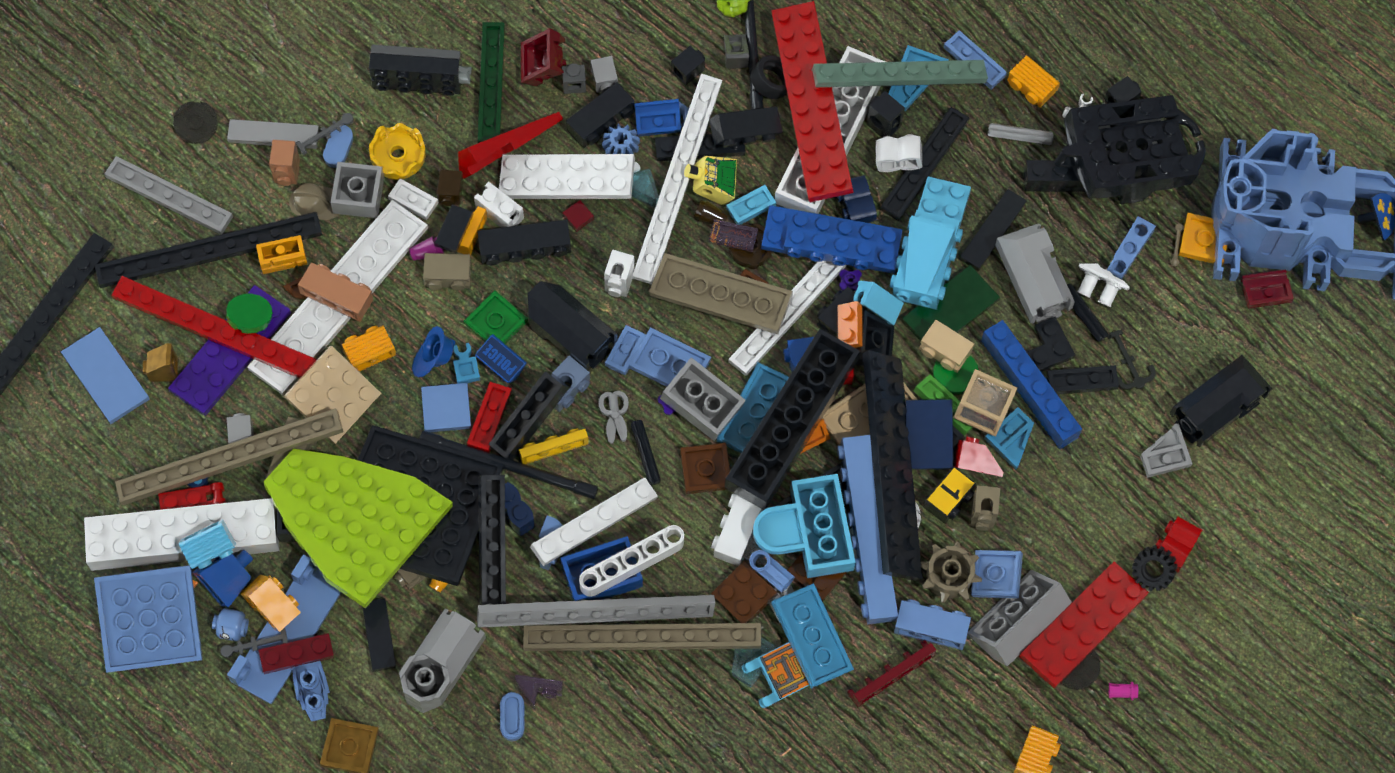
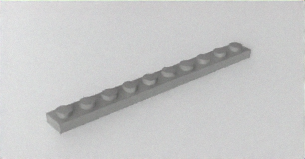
[477,595,715,627]

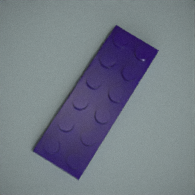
[168,285,291,416]

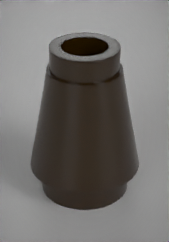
[694,200,729,226]

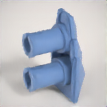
[292,661,330,722]

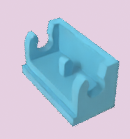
[853,281,904,325]

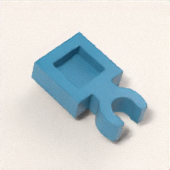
[453,343,480,384]

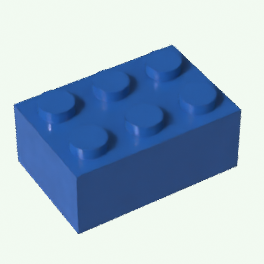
[560,536,643,601]

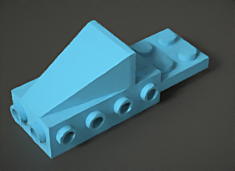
[890,177,971,310]

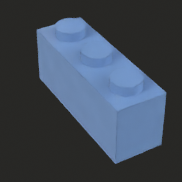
[894,599,971,650]

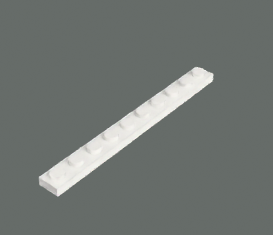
[632,74,722,284]

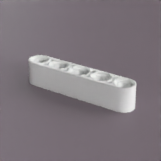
[579,525,684,597]

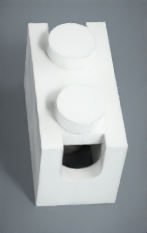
[474,182,524,228]
[604,250,634,297]

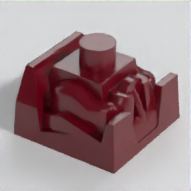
[521,28,566,86]

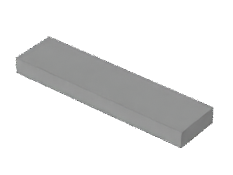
[227,119,319,149]

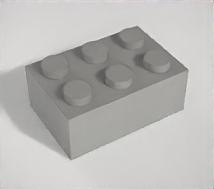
[660,357,746,441]

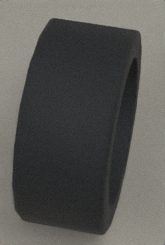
[751,55,787,99]

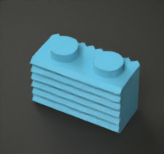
[179,519,236,569]

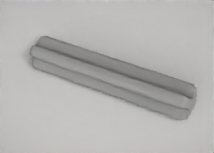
[988,123,1054,145]

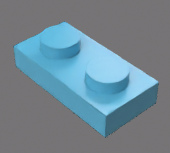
[726,185,776,226]

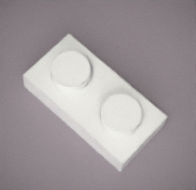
[388,179,439,220]

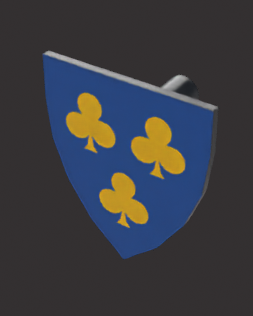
[1358,193,1395,241]

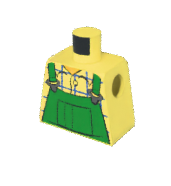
[684,156,737,206]

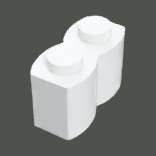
[876,134,922,172]

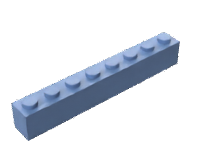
[837,435,898,625]

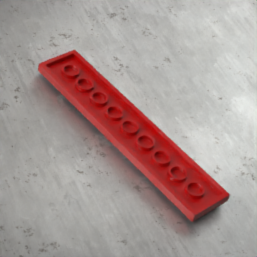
[771,1,854,202]

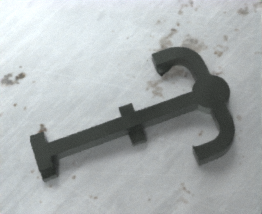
[1107,330,1156,390]

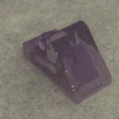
[515,675,563,711]

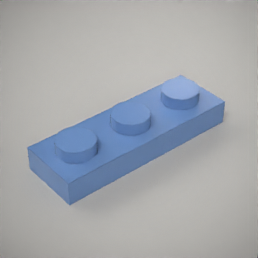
[943,30,1007,90]

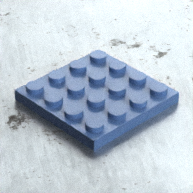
[94,565,203,673]

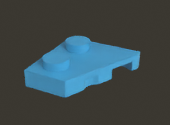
[984,407,1034,470]

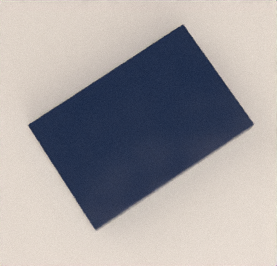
[906,399,953,470]

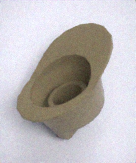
[289,183,339,220]

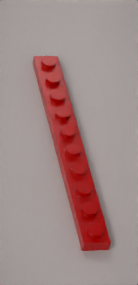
[111,276,317,379]

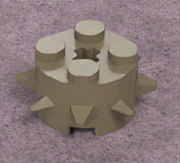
[921,542,982,603]

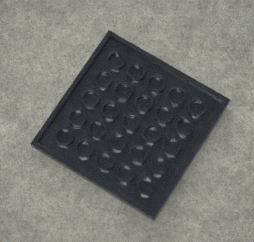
[358,425,504,586]

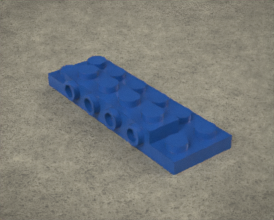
[761,205,903,273]

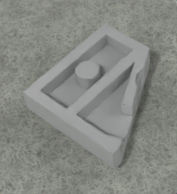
[1140,423,1192,478]

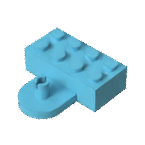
[753,474,856,578]

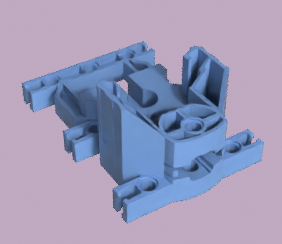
[1211,129,1395,299]

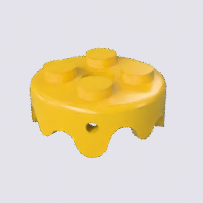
[369,123,426,180]

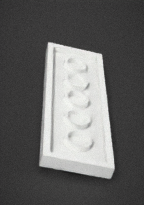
[499,154,635,199]

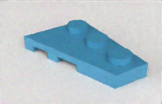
[888,45,949,111]

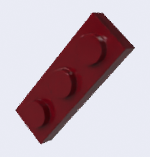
[259,633,334,674]

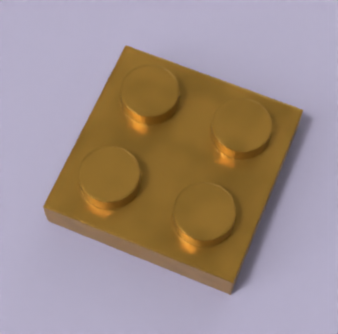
[320,718,379,773]

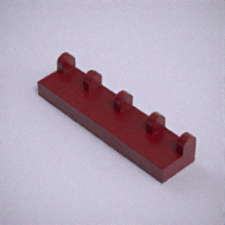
[847,640,937,708]

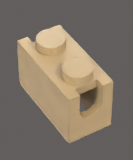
[919,320,974,373]

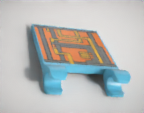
[742,642,809,708]

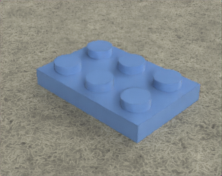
[629,327,711,387]

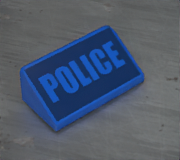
[475,334,527,383]

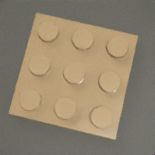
[283,346,381,444]

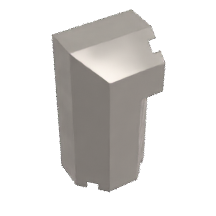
[995,223,1075,324]
[399,609,486,713]

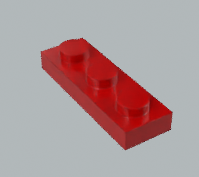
[467,382,512,452]

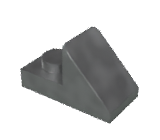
[724,34,749,69]

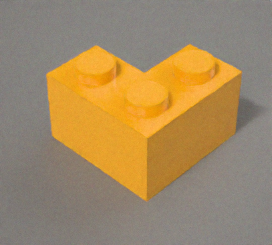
[239,574,301,632]

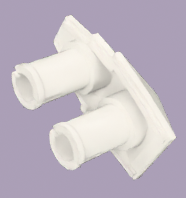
[1077,264,1130,308]

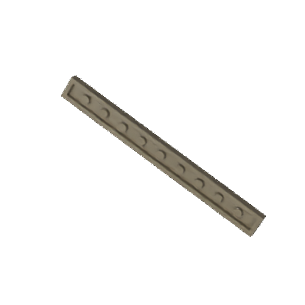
[115,408,343,505]
[523,623,761,651]

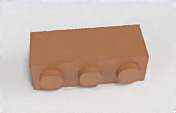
[298,262,374,322]

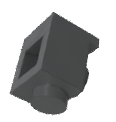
[562,64,586,94]

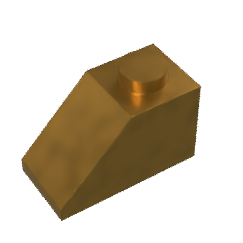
[143,343,178,382]

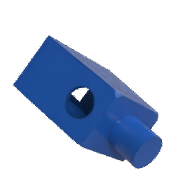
[192,550,253,607]

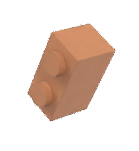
[269,140,300,186]

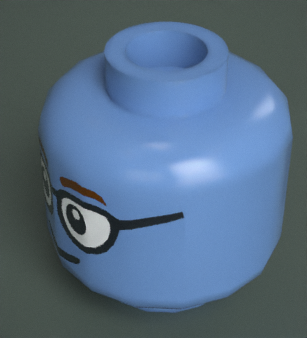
[212,608,249,641]

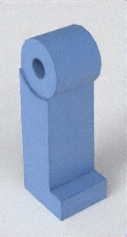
[1107,216,1156,280]

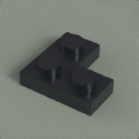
[1027,316,1075,372]

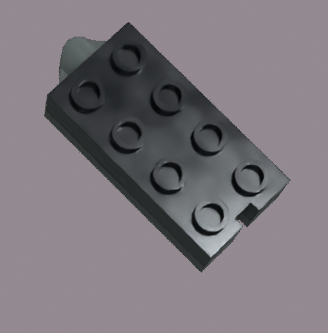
[369,45,472,96]

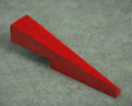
[458,112,563,179]

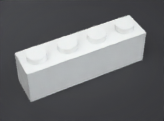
[711,494,763,566]

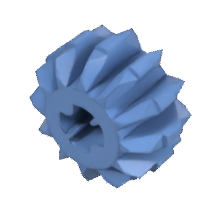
[602,123,640,154]

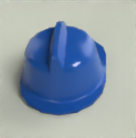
[412,326,455,378]

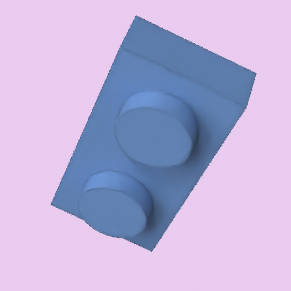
[605,325,646,375]

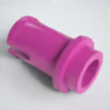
[1108,682,1138,701]

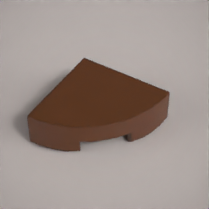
[284,277,308,300]

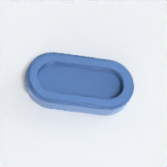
[323,125,353,168]
[500,692,525,741]

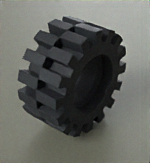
[1132,545,1178,591]

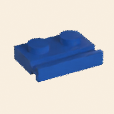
[634,99,682,137]

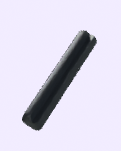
[1067,283,1108,342]
[631,420,661,486]

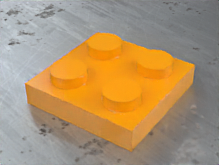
[1178,213,1227,265]

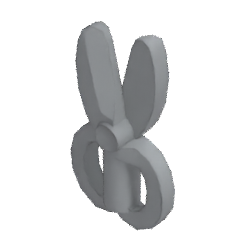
[599,391,629,444]

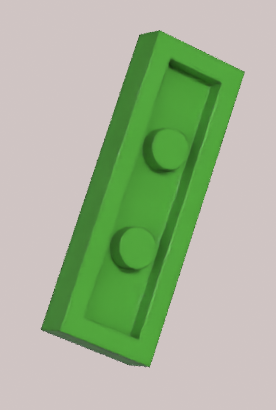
[914,374,974,436]

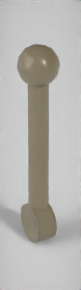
[1170,223,1184,266]

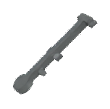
[296,113,354,155]
[221,628,288,658]

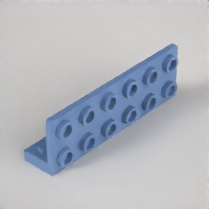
[227,554,342,704]

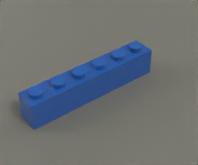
[981,320,1082,449]

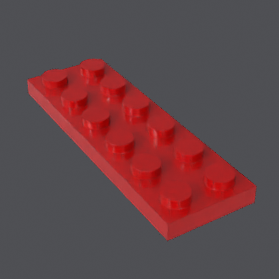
[1019,562,1149,689]

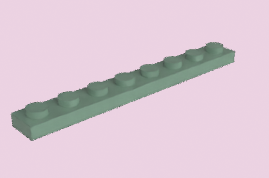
[812,60,988,87]

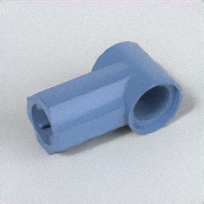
[749,550,795,593]

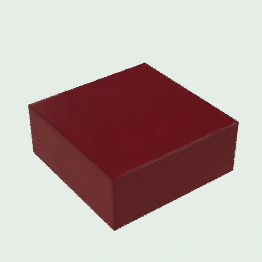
[562,200,594,232]

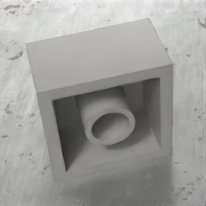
[330,162,384,218]

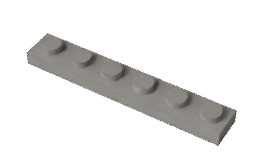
[105,156,233,235]

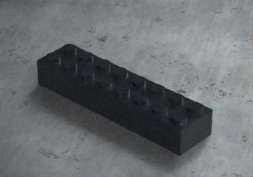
[725,329,860,510]

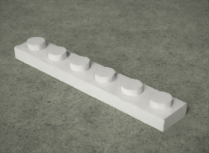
[530,478,658,566]

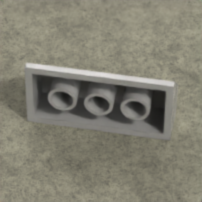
[967,570,1072,666]

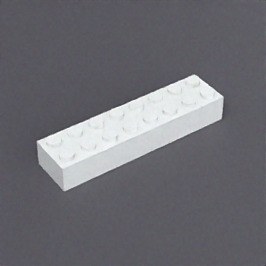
[775,46,885,214]
[84,498,280,571]

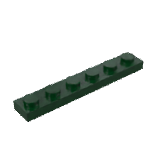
[477,22,505,143]

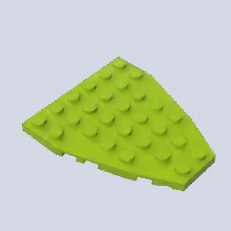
[264,449,453,609]

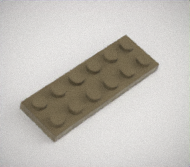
[649,253,793,334]

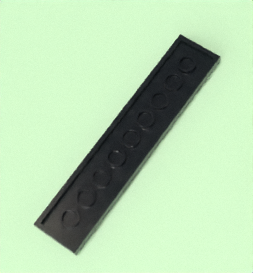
[863,350,923,581]

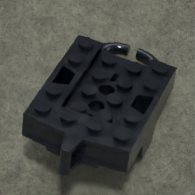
[1054,95,1206,205]

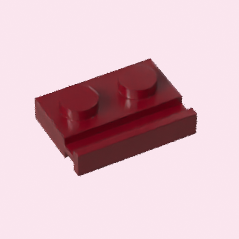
[1241,269,1294,309]

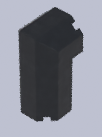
[527,281,617,371]
[1170,355,1273,447]

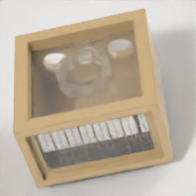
[953,369,1017,437]

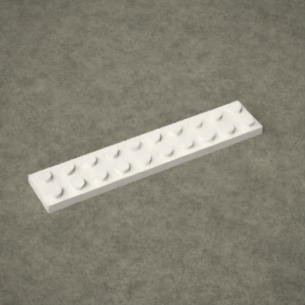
[248,200,428,396]

